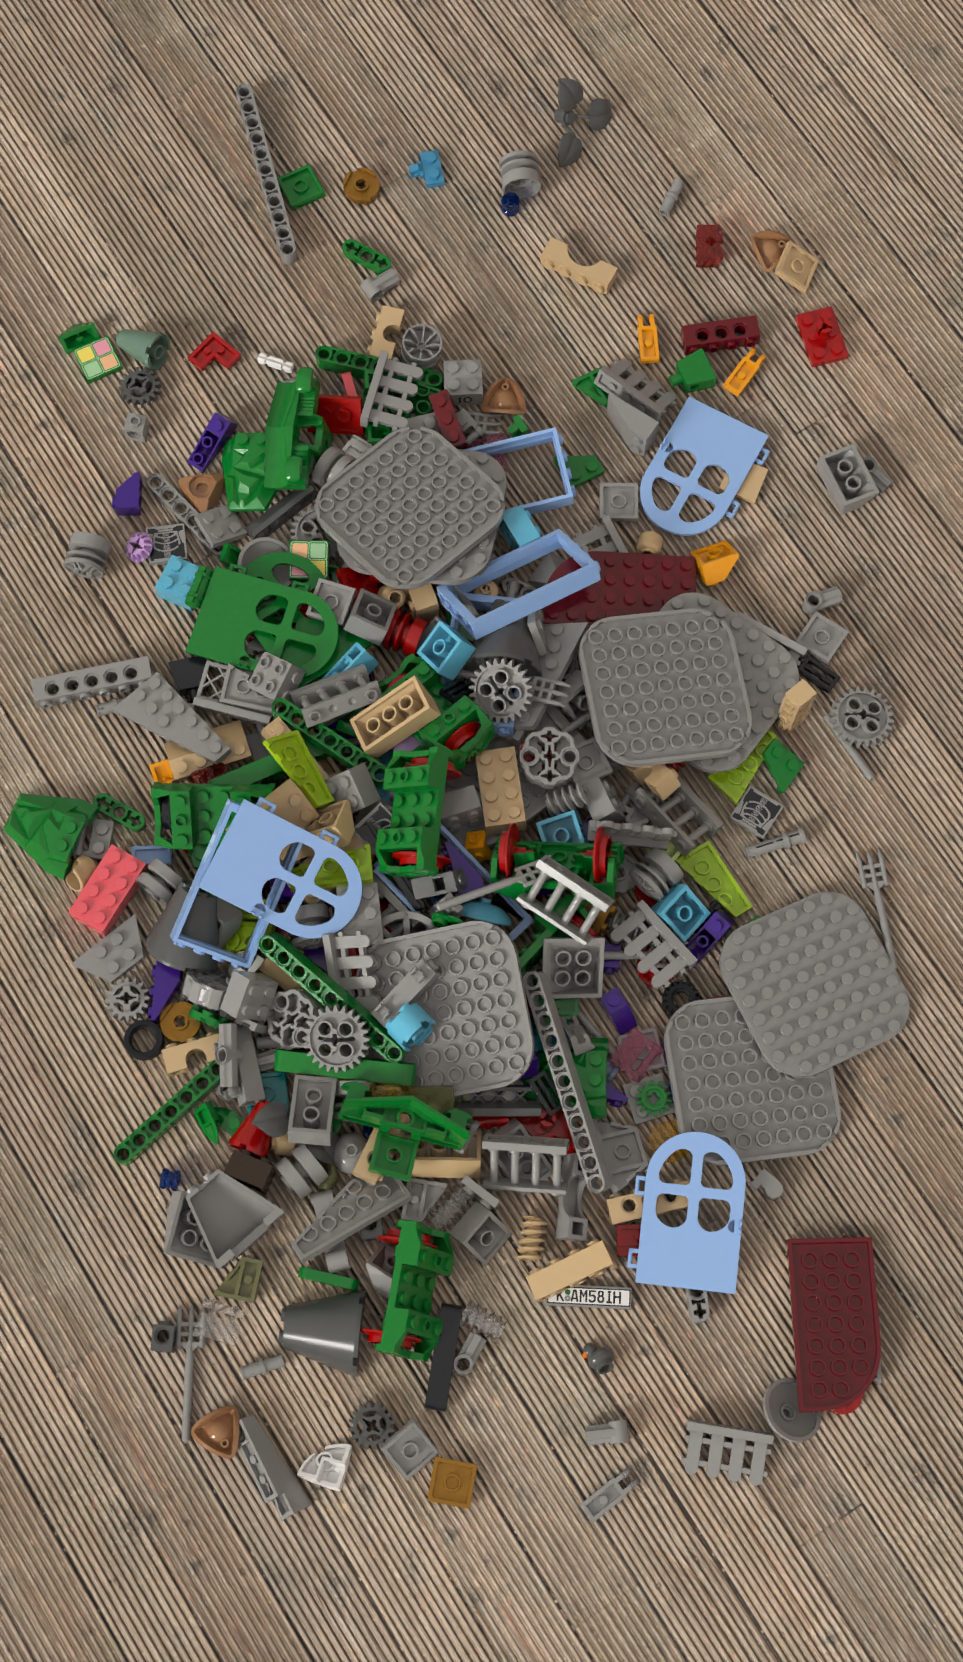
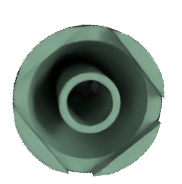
[116,329,170,370]

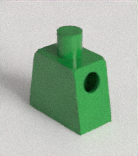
[668,348,717,393]

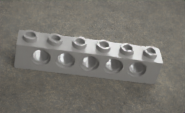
[31,656,153,709]

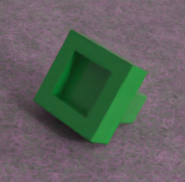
[507,414,530,438]

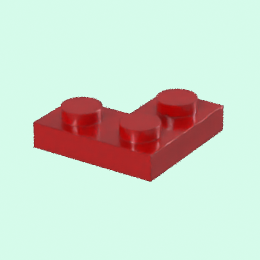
[187,332,242,372]

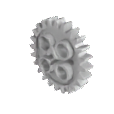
[290,503,340,561]
[469,657,535,724]
[829,686,894,749]
[302,1004,371,1073]

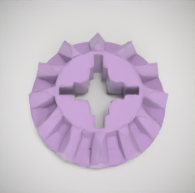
[124,532,153,562]

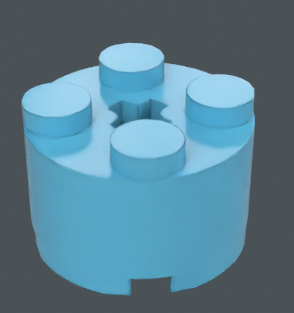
[385,1002,436,1052]

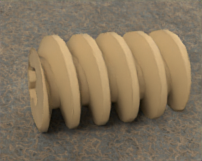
[516,1215,548,1262]

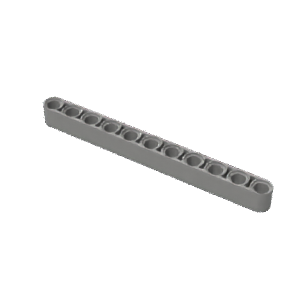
[236,83,297,265]
[523,971,612,1193]

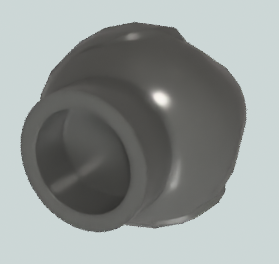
[582,1343,614,1374]

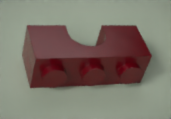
[429,389,470,450]

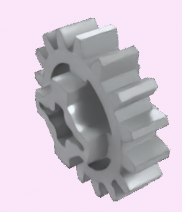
[105,977,151,1023]

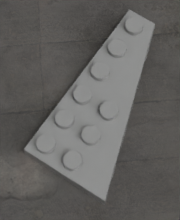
[112,672,232,765]

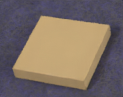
[774,240,819,293]
[719,464,768,504]

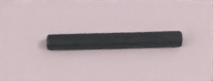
[361,821,425,911]

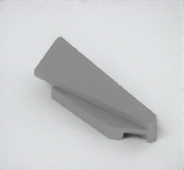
[238,1415,310,1521]

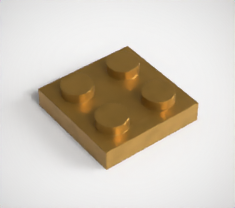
[427,1457,478,1509]

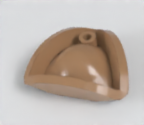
[750,230,793,272]
[481,377,526,415]
[178,473,224,512]
[191,1406,239,1459]

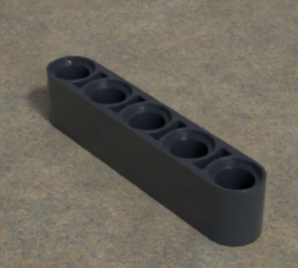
[424,1302,463,1412]

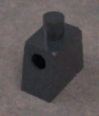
[168,656,208,703]

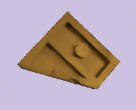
[592,894,620,936]

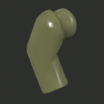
[318,1163,339,1191]

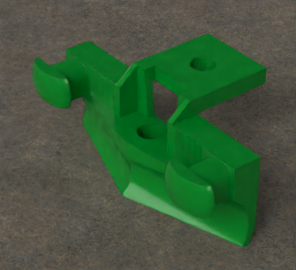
[264,367,333,490]
[338,1082,473,1182]

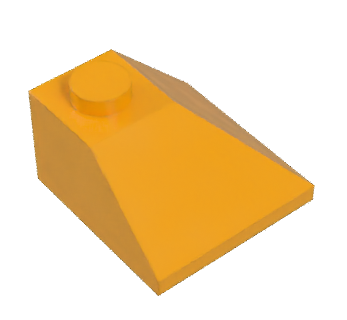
[690,540,739,586]

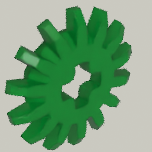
[635,1080,673,1117]

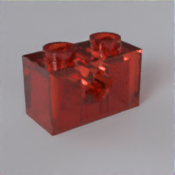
[696,225,723,268]

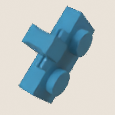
[409,150,445,188]

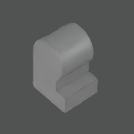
[749,1168,783,1200]

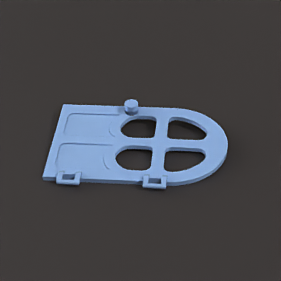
[640,397,770,536]
[198,796,362,938]
[627,1132,746,1294]

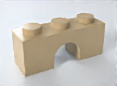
[367,305,405,360]
[623,764,681,801]
[161,1031,219,1077]

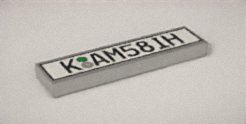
[546,1285,632,1310]

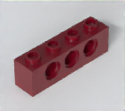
[680,315,760,355]

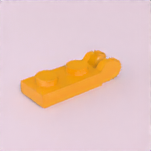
[637,314,660,364]
[723,348,766,397]

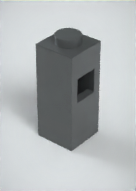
[411,868,467,900]

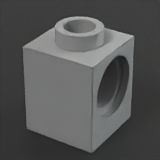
[124,412,150,443]

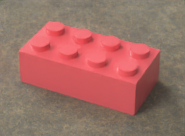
[68,844,149,937]

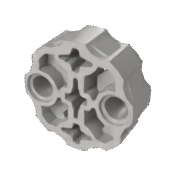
[519,727,579,789]
[182,969,231,1010]
[266,988,327,1050]

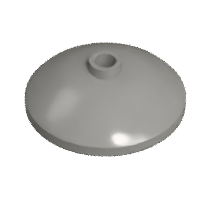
[237,537,292,586]
[763,1378,821,1443]

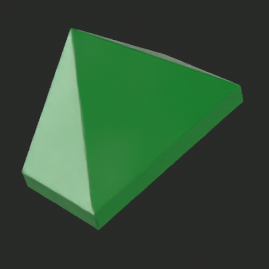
[58,322,100,354]

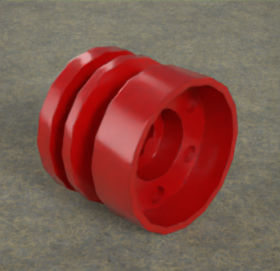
[383,610,430,657]

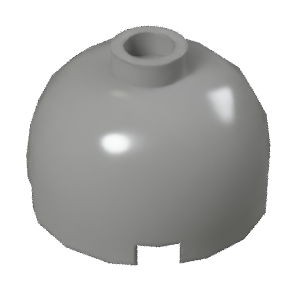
[334,1132,371,1175]

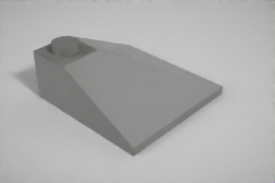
[540,937,605,999]
[164,1191,217,1268]

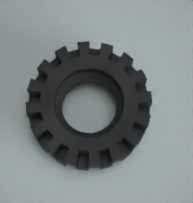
[662,980,700,1017]

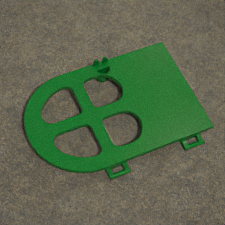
[246,552,374,689]
[185,563,339,679]

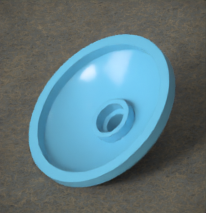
[461,897,512,926]

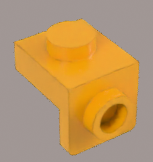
[149,758,174,783]
[465,830,493,862]

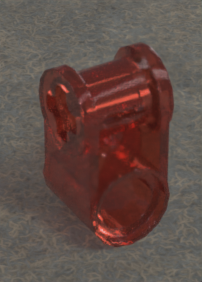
[189,763,228,784]

